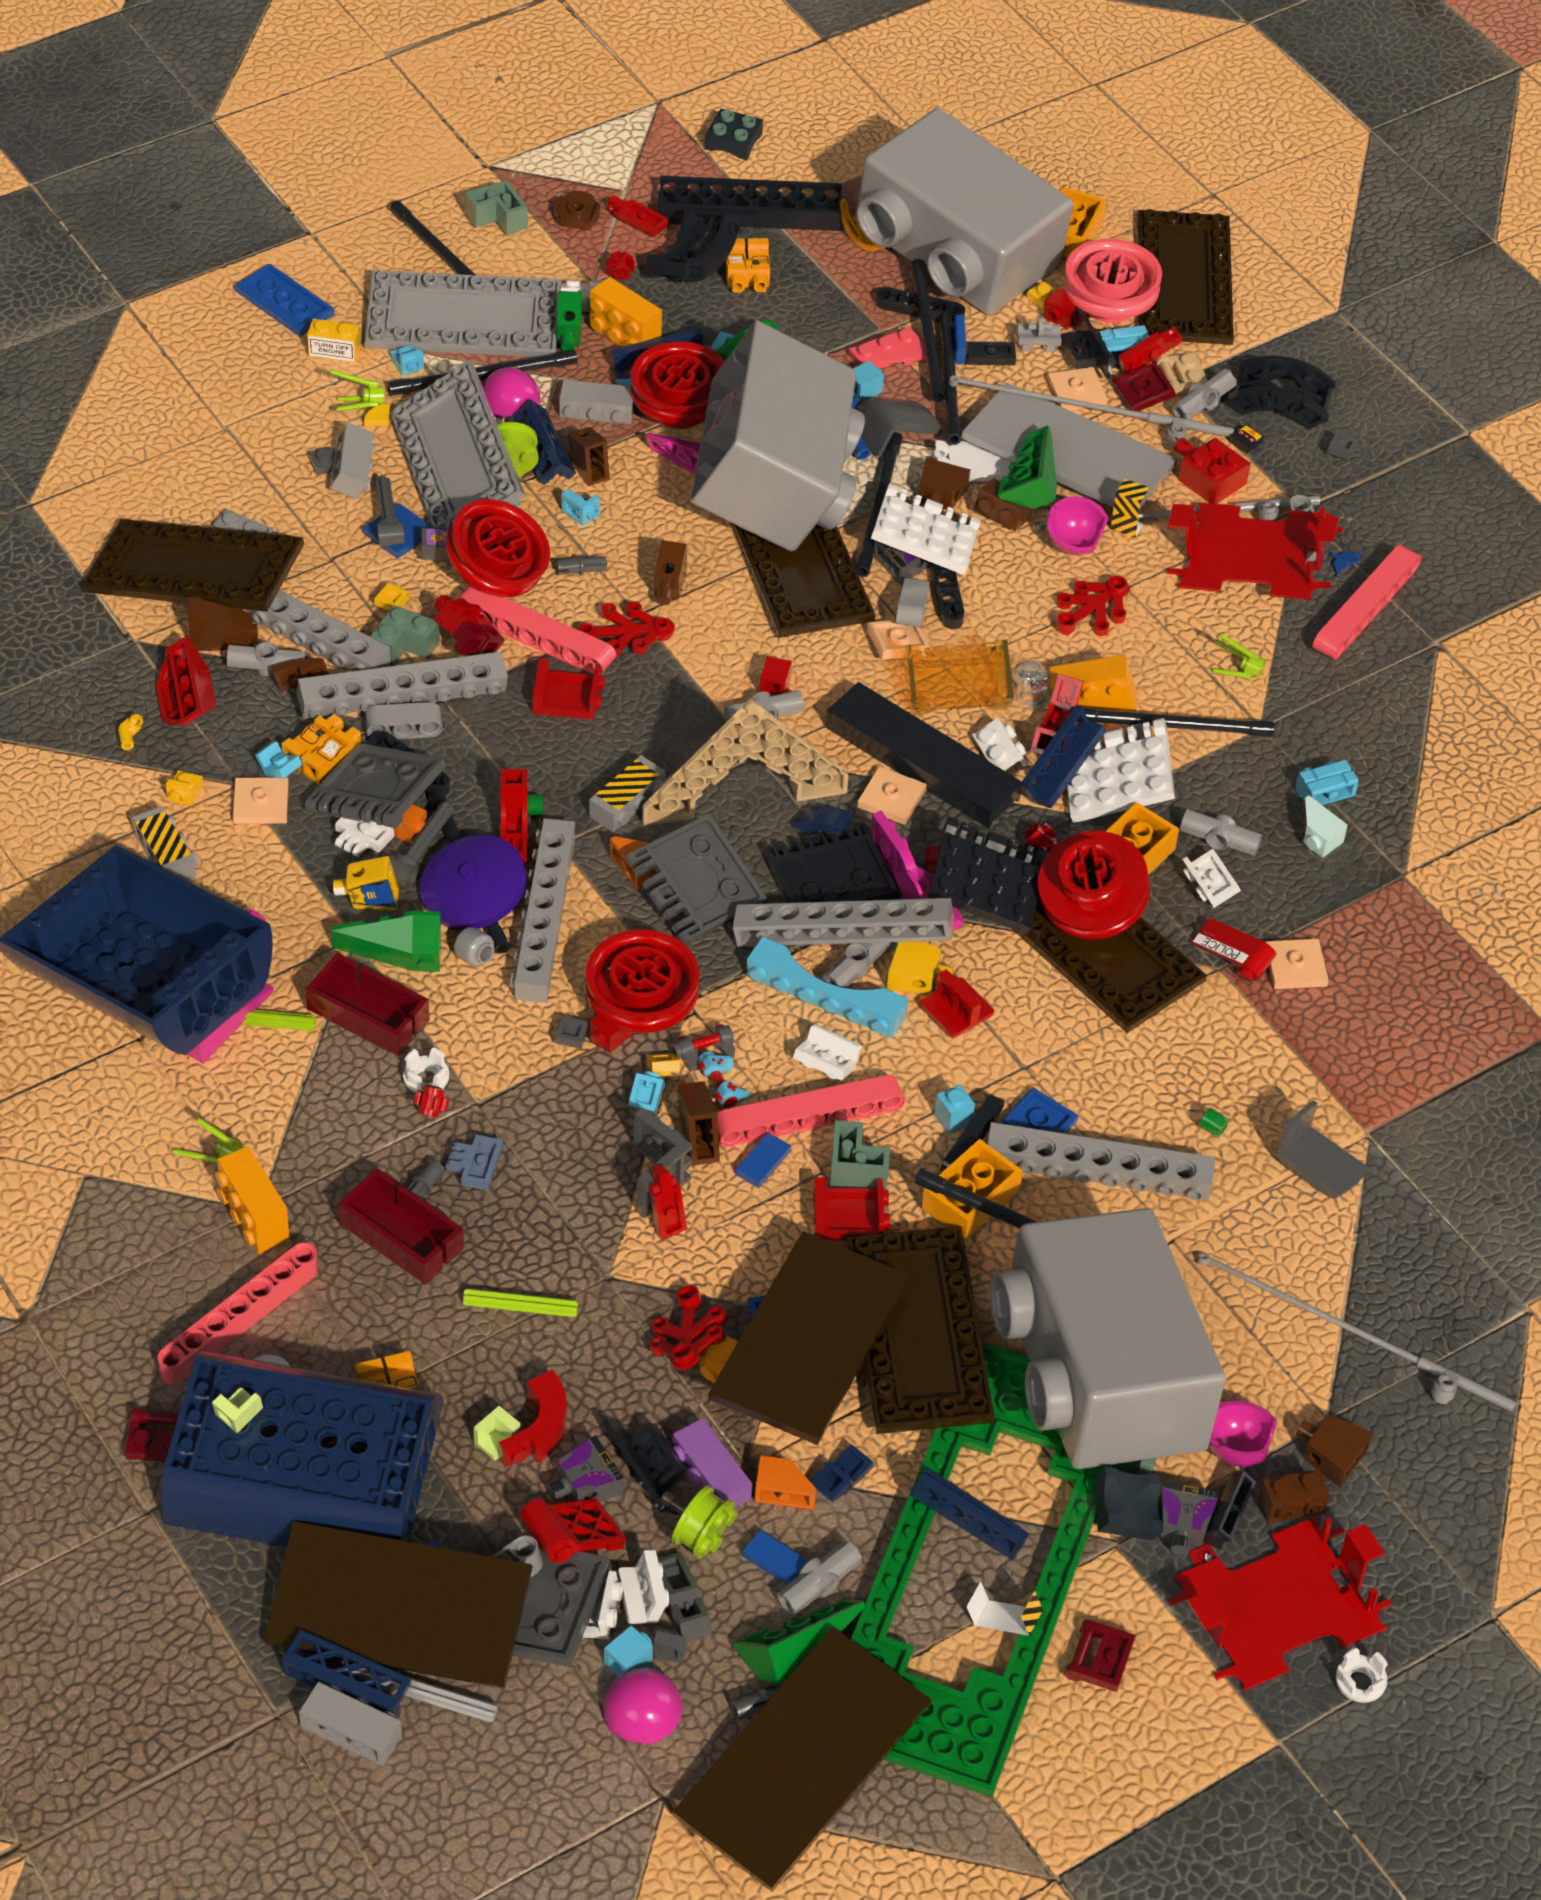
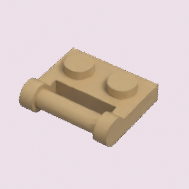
[1155,353,1208,396]

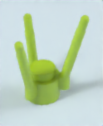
[330,369,384,412]
[1212,633,1266,681]
[172,1118,246,1164]

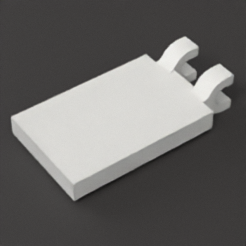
[933,440,1012,482]

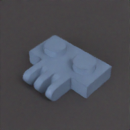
[445,1134,503,1191]

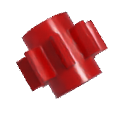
[606,250,635,281]
[1024,822,1057,854]
[413,1084,450,1117]

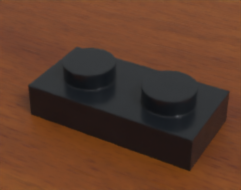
[967,342,1016,366]

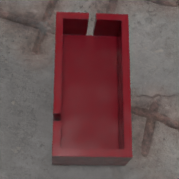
[305,953,430,1056]
[338,1168,464,1285]

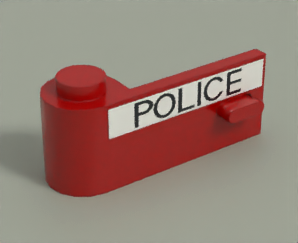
[1191,917,1277,982]

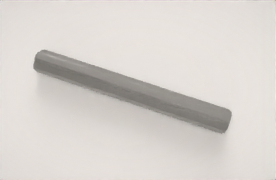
[352,1663,498,1722]

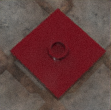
[1112,362,1176,412]

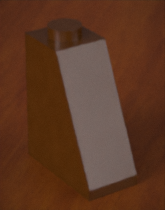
[188,597,258,651]
[677,1081,720,1166]

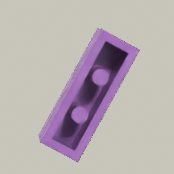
[672,1418,752,1508]

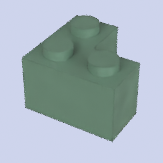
[465,180,528,235]
[370,605,440,666]
[830,1120,890,1189]

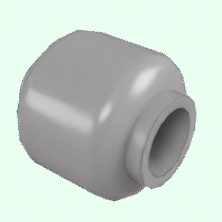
[454,927,494,967]

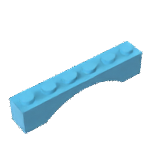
[746,937,909,1038]

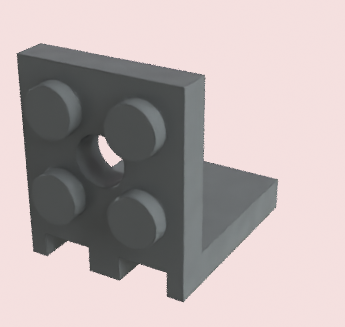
[634,1107,693,1219]

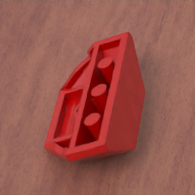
[156,636,217,726]

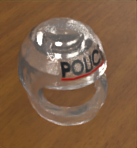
[1009,660,1052,710]

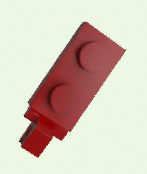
[607,195,668,237]
[1118,327,1182,374]
[650,1163,687,1240]

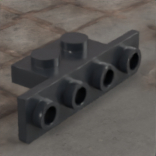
[1061,308,1115,379]
[602,1418,687,1515]

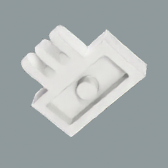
[335,817,394,857]

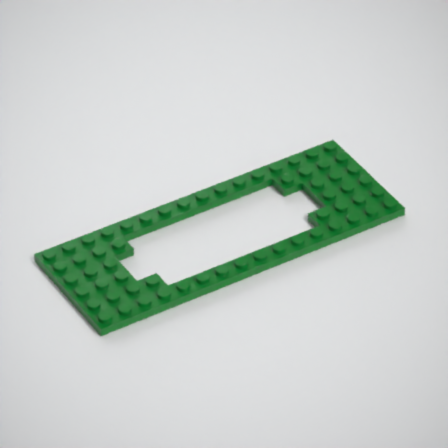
[851,1342,1115,1798]

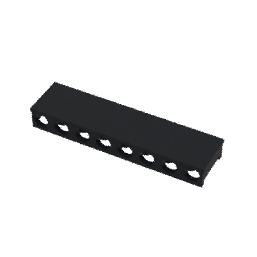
[658,176,842,231]
[826,682,1023,829]

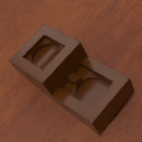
[271,658,329,692]

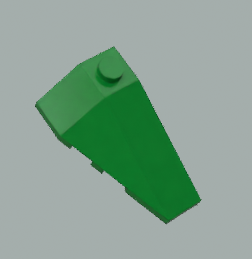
[998,425,1057,509]
[331,911,442,972]
[733,1599,865,1685]

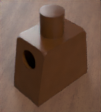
[567,427,610,486]
[919,457,971,510]
[654,540,687,605]
[1296,1415,1373,1488]

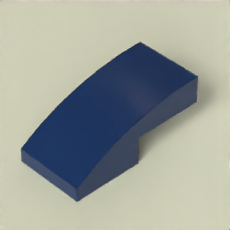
[793,806,852,836]
[810,1444,874,1503]

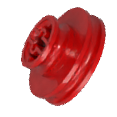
[631,341,725,429]
[445,499,550,598]
[1038,831,1150,940]
[586,929,699,1033]

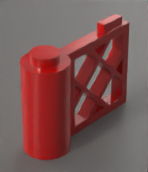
[520,1498,627,1563]

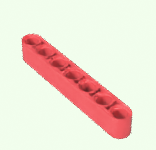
[1312,544,1422,660]
[455,584,616,674]
[717,1075,905,1147]
[158,1242,318,1385]

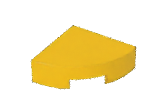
[364,404,390,427]

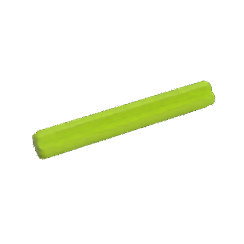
[242,1010,316,1032]
[463,1288,578,1317]

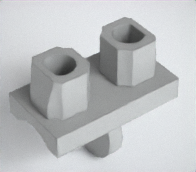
[1017,316,1062,352]

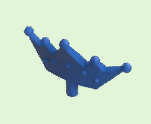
[1331,551,1363,577]

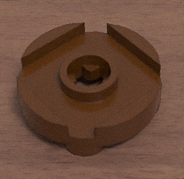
[554,191,600,231]

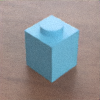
[853,361,884,402]
[934,1084,975,1135]
[604,1625,653,1677]

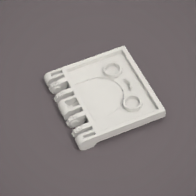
[871,484,981,575]
[1063,718,1175,823]

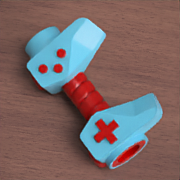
[699,1051,750,1109]

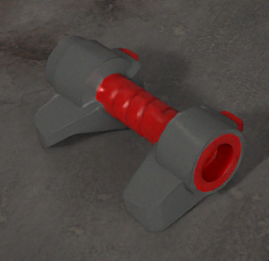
[671,1024,735,1071]

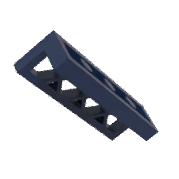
[611,328,703,379]
[512,399,576,485]
[1021,705,1106,808]
[910,1468,1030,1561]
[282,1630,412,1718]

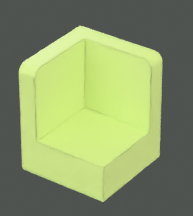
[212,1388,263,1433]
[474,1406,520,1460]

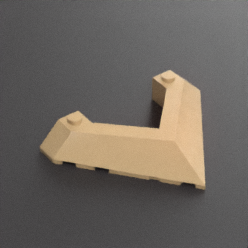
[642,698,849,827]

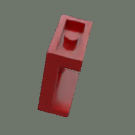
[533,659,605,720]
[813,1177,890,1241]

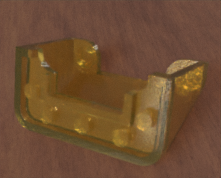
[901,639,1014,714]

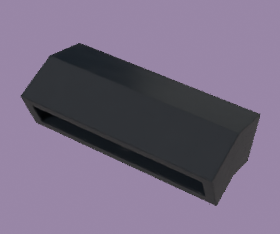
[1204,1470,1256,1550]

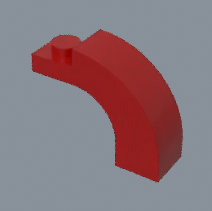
[1030,674,1084,754]
[500,769,528,862]
[499,1369,567,1467]

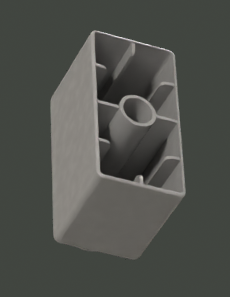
[855,108,1073,315]
[690,320,865,551]
[990,1208,1225,1469]

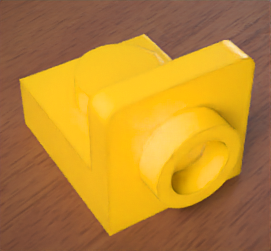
[166,770,204,806]

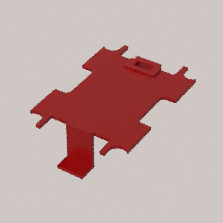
[1167,503,1343,600]
[1168,1516,1392,1692]

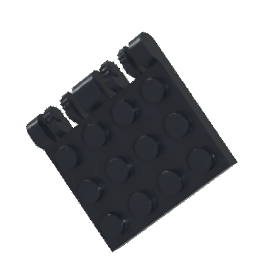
[928,816,1048,934]
[762,821,898,903]

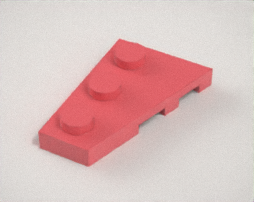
[849,327,927,368]

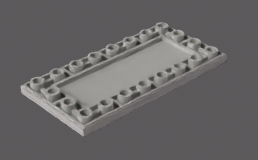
[364,270,561,357]
[390,360,526,530]
[961,383,1177,507]

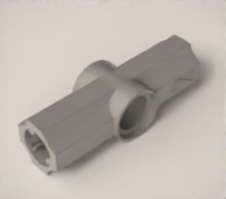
[1172,369,1237,419]
[227,642,307,676]
[724,690,805,722]
[1180,810,1263,856]
[822,942,891,988]
[777,1540,862,1616]

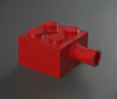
[1174,437,1250,504]

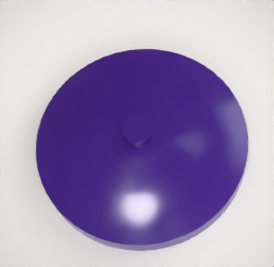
[420,835,527,930]

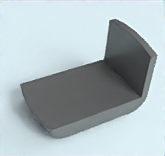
[861,397,942,457]
[1276,1100,1369,1198]

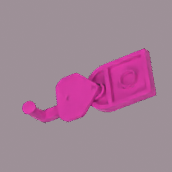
[872,810,963,942]

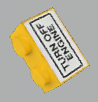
[307,319,361,363]

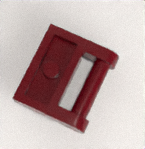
[125,1407,179,1462]
[1064,1620,1136,1692]

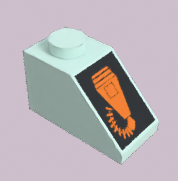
[1301,795,1348,858]

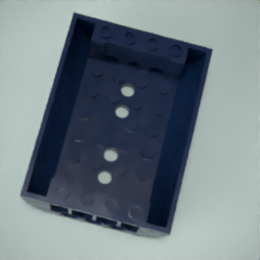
[0,845,273,1055]
[162,1351,444,1547]

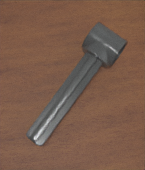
[375,475,404,547]
[390,801,454,889]

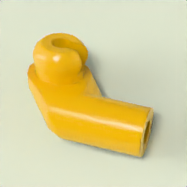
[118,714,143,750]

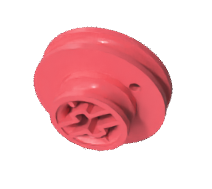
[1064,239,1162,323]

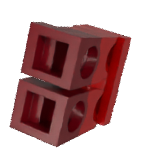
[434,595,505,656]

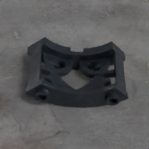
[645,210,741,283]
[1228,356,1336,430]

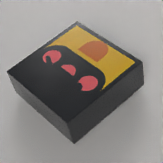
[1229,424,1264,454]

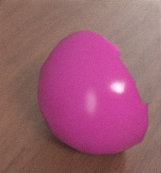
[482,367,541,418]
[1047,496,1109,556]
[1209,1400,1277,1467]
[602,1668,684,1745]

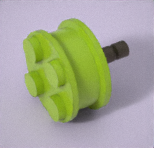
[497,416,539,477]
[660,1485,738,1559]

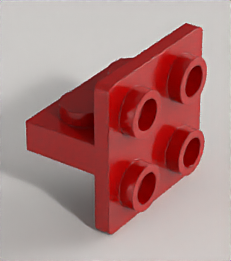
[920,969,995,1038]

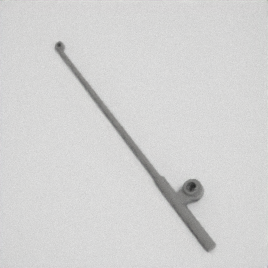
[949,375,1234,447]
[1033,495,1320,531]
[1197,1253,1517,1412]

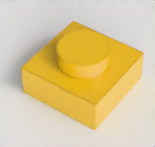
[1027,282,1056,310]
[374,583,410,611]
[646,1053,680,1076]

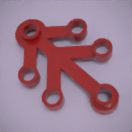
[1056,575,1129,636]
[577,601,675,656]
[649,1285,727,1370]

